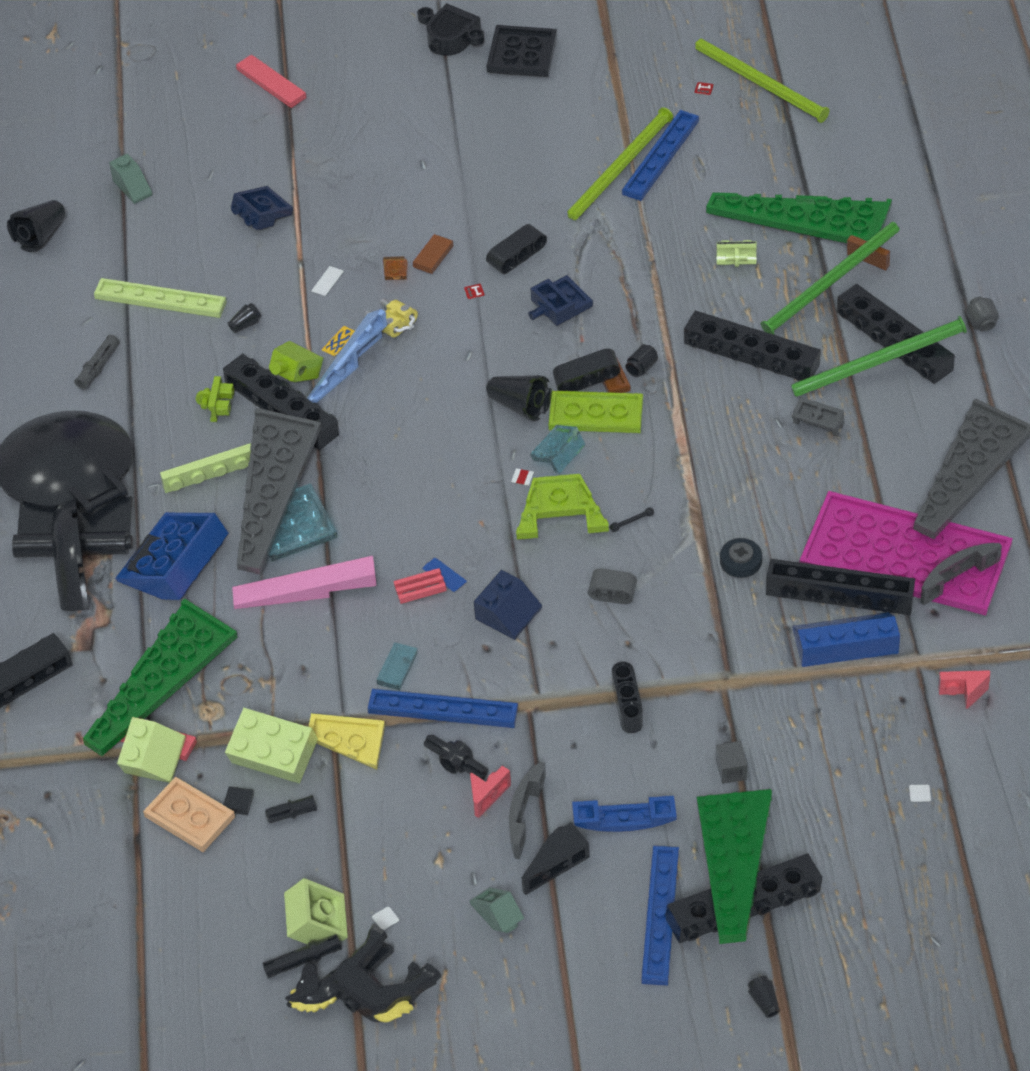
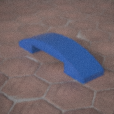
[572,796,677,832]

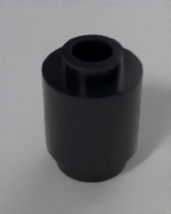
[625,344,658,377]

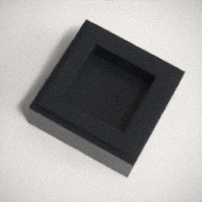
[223,786,254,815]

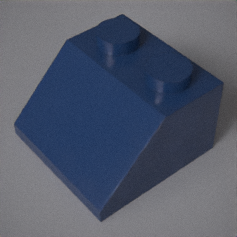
[473,570,542,640]

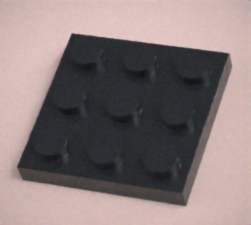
[486,25,557,77]

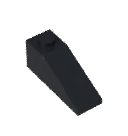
[521,822,590,895]

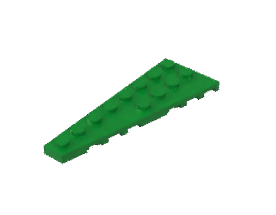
[706,192,892,243]
[83,598,238,756]
[697,789,772,944]

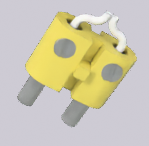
[364,298,418,338]

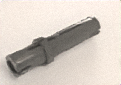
[74,334,120,390]

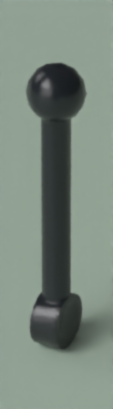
[609,507,654,532]

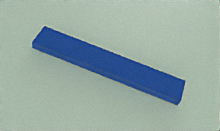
[622,110,699,201]
[367,689,518,728]
[641,846,679,986]

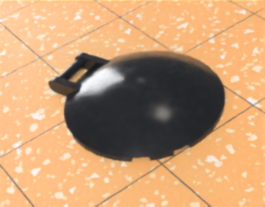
[0,411,132,516]

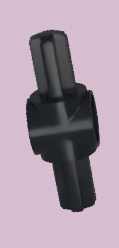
[424,734,489,780]

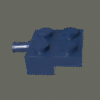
[528,275,593,326]

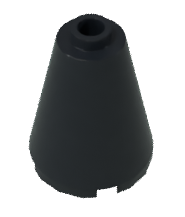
[7,200,65,252]
[486,375,552,421]

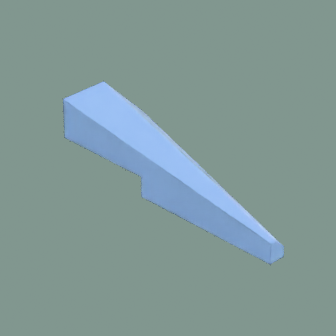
[307,309,387,403]

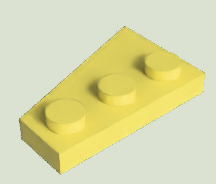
[309,713,385,770]

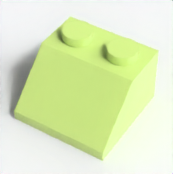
[117,717,186,783]
[284,878,348,944]

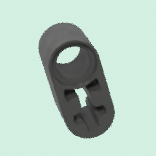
[588,568,637,604]

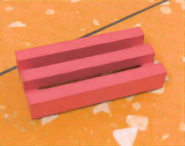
[393,568,447,604]

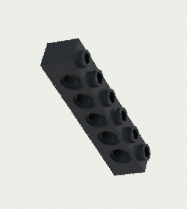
[837,284,955,384]
[684,310,821,381]
[223,353,339,451]
[766,559,916,615]
[666,853,823,944]

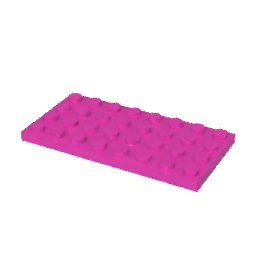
[799,491,1013,616]

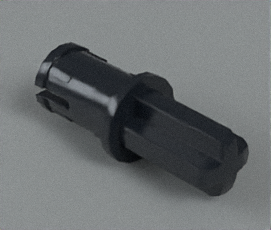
[265,795,317,823]

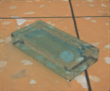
[376,642,418,691]

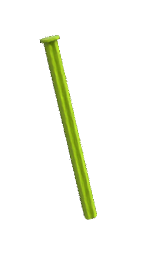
[695,38,830,123]
[567,107,673,220]

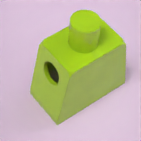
[269,341,323,382]

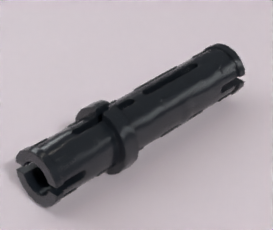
[262,934,342,979]

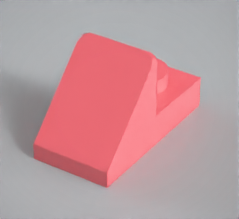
[938,670,990,709]
[470,766,511,818]

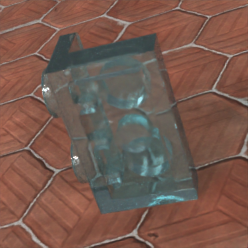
[530,425,585,473]

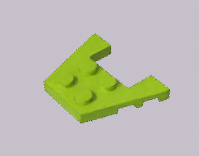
[516,474,609,540]

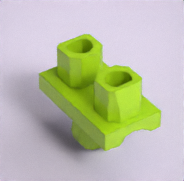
[195,376,235,422]

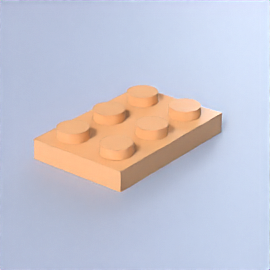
[143,777,235,852]

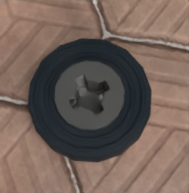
[720,538,762,578]

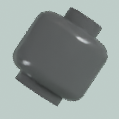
[966,296,999,331]

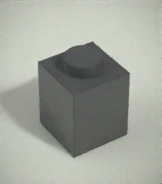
[716,741,747,784]

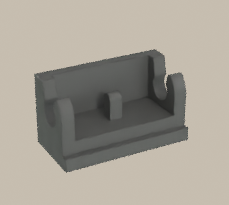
[792,397,845,437]

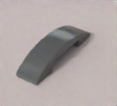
[921,543,1002,605]
[509,762,546,859]

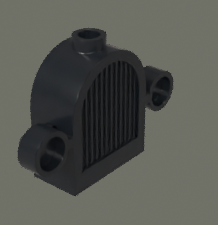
[417,3,485,56]

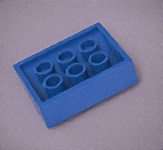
[115,512,229,600]

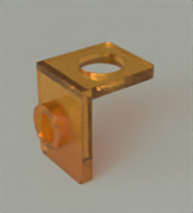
[383,256,408,280]

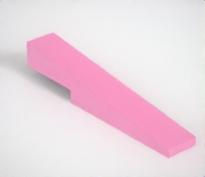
[232,556,377,609]

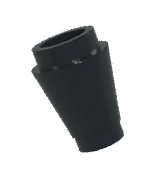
[227,303,261,333]
[748,976,780,1018]

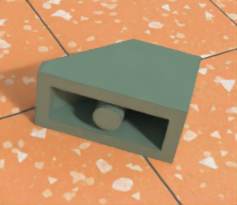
[109,153,153,204]
[469,887,524,933]

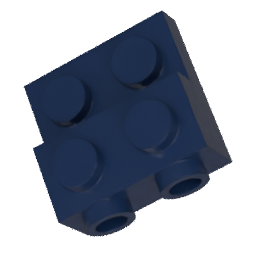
[231,186,293,230]

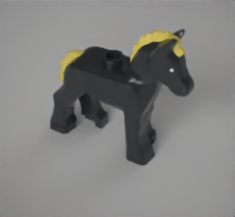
[285,923,441,1023]

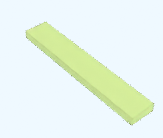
[94,278,227,318]

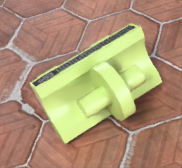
[717,240,757,267]

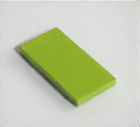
[548,391,643,433]

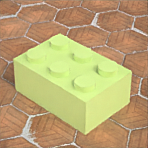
[225,707,318,784]

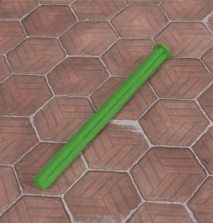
[760,222,900,335]
[791,316,967,397]

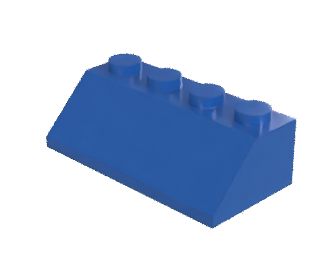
[792,612,900,667]

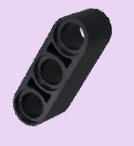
[486,224,547,274]
[553,348,620,391]
[612,661,643,733]

